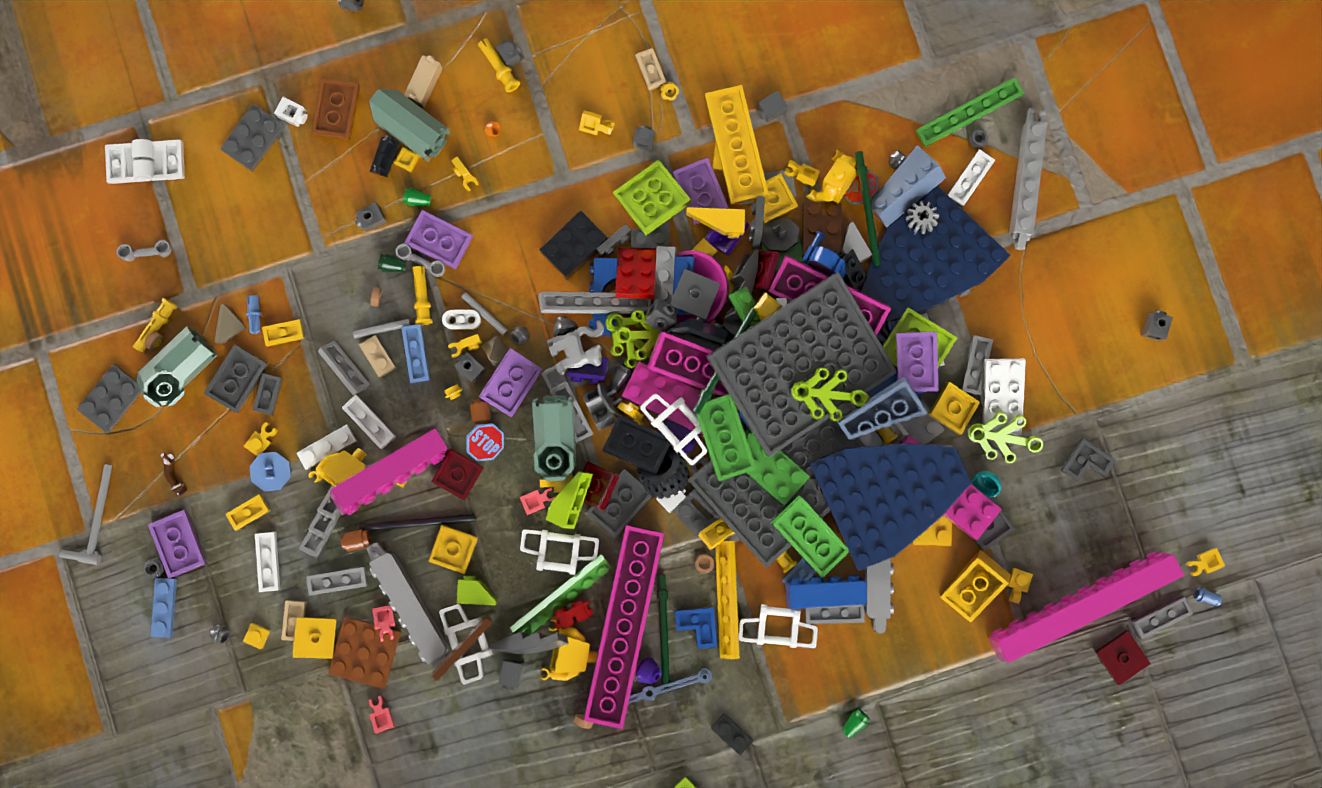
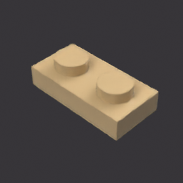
[635,48,666,91]
[359,335,396,378]
[281,600,307,641]

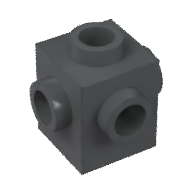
[645,298,677,333]

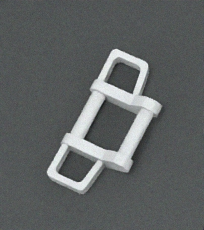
[640,394,707,465]
[520,529,599,575]
[439,604,493,685]
[739,604,818,648]

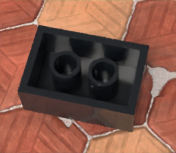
[539,210,607,281]

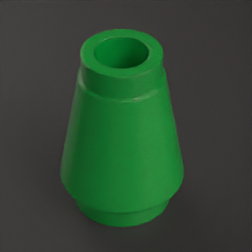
[403,187,432,206]
[842,709,870,738]

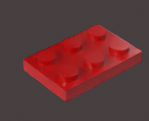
[615,248,656,299]

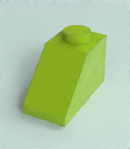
[457,575,498,605]

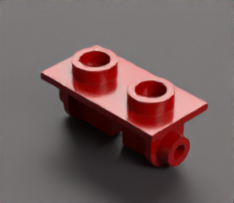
[551,599,593,630]

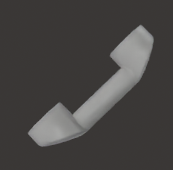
[116,240,172,261]
[396,244,445,277]

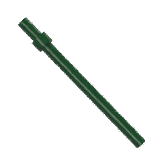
[855,151,881,266]
[692,308,757,415]
[656,575,670,693]

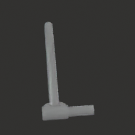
[59,464,113,565]

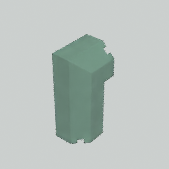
[369,89,451,162]
[137,326,218,407]
[532,396,576,481]

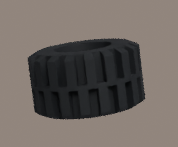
[637,446,690,499]

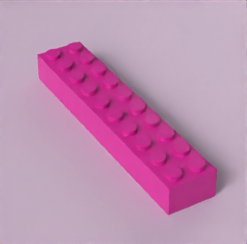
[584,526,664,729]
[988,551,1185,663]

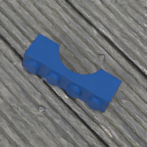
[589,258,618,337]

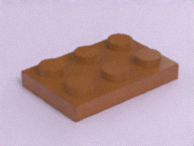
[311,78,360,140]

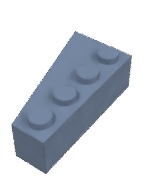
[871,145,946,227]
[838,377,928,440]

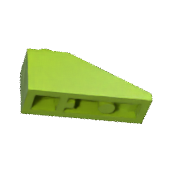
[546,471,593,529]

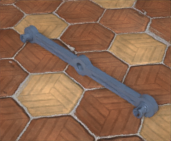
[628,668,712,704]

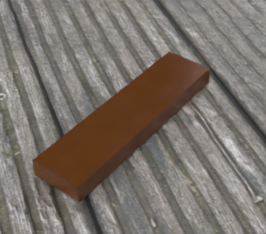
[431,614,492,681]

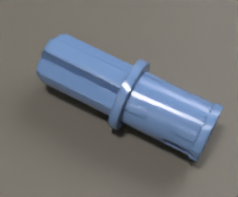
[246,295,262,334]

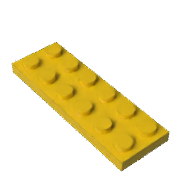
[705,85,769,204]

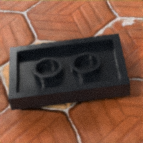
[602,415,670,475]

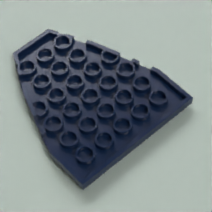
[861,186,1011,323]
[810,443,971,571]

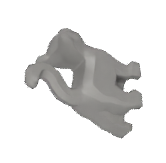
[547,320,604,375]

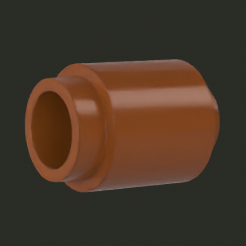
[470,399,491,426]
[340,529,371,552]

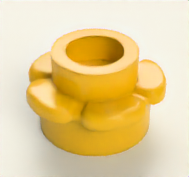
[660,82,679,101]
[444,384,463,400]

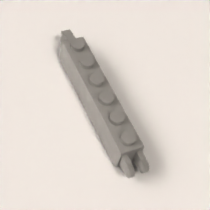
[1009,108,1047,250]
[367,542,449,668]
[864,559,894,634]

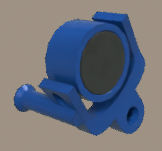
[803,231,846,279]

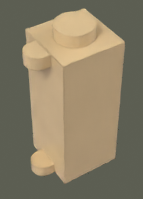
[404,55,443,108]

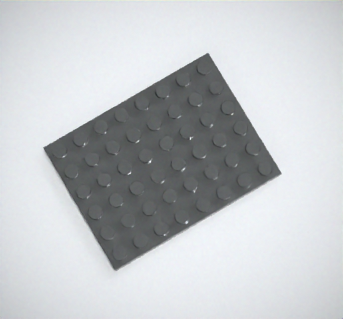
[706,272,897,457]
[688,413,865,568]

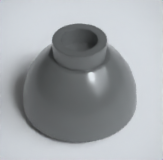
[338,0,364,12]
[553,316,579,337]

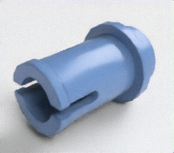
[1194,587,1222,606]

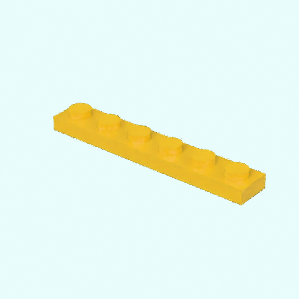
[715,541,739,659]

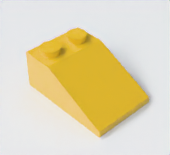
[940,550,1011,622]

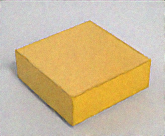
[394,147,420,173]

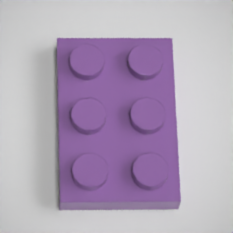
[673,157,729,225]
[405,210,473,270]
[897,332,938,392]
[479,348,542,417]
[148,510,207,579]

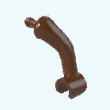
[161,453,187,496]

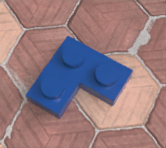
[675,607,717,649]

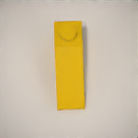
[686,207,745,239]

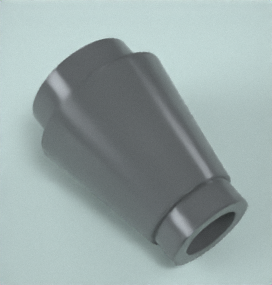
[609,363,633,393]

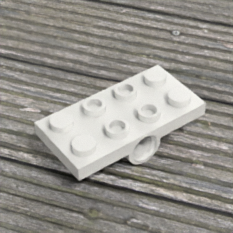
[105,139,185,184]
[981,358,1026,435]

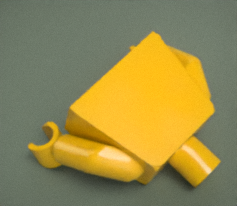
[806,150,857,203]
[308,448,366,508]
[540,619,598,681]

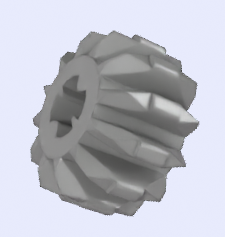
[906,201,939,234]

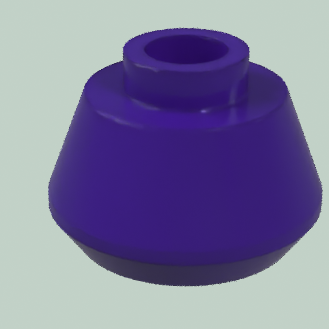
[636,657,661,684]

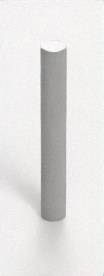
[461,292,508,335]
[353,319,411,338]

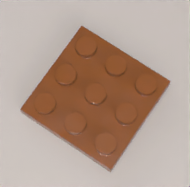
[328,616,402,689]

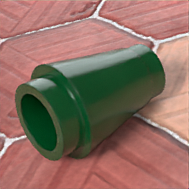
[378,253,407,273]

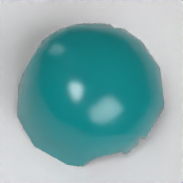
[971,471,1002,499]

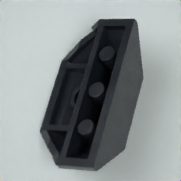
[665,316,732,351]

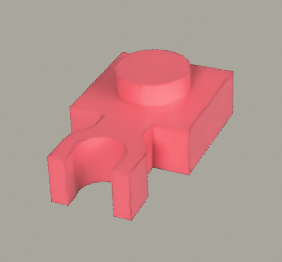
[520,487,555,515]
[372,606,395,641]
[368,696,395,734]

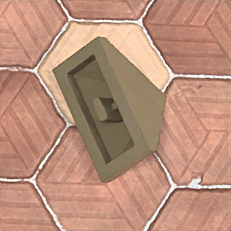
[214,304,246,344]
[481,335,508,369]

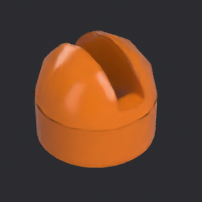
[484,121,501,137]

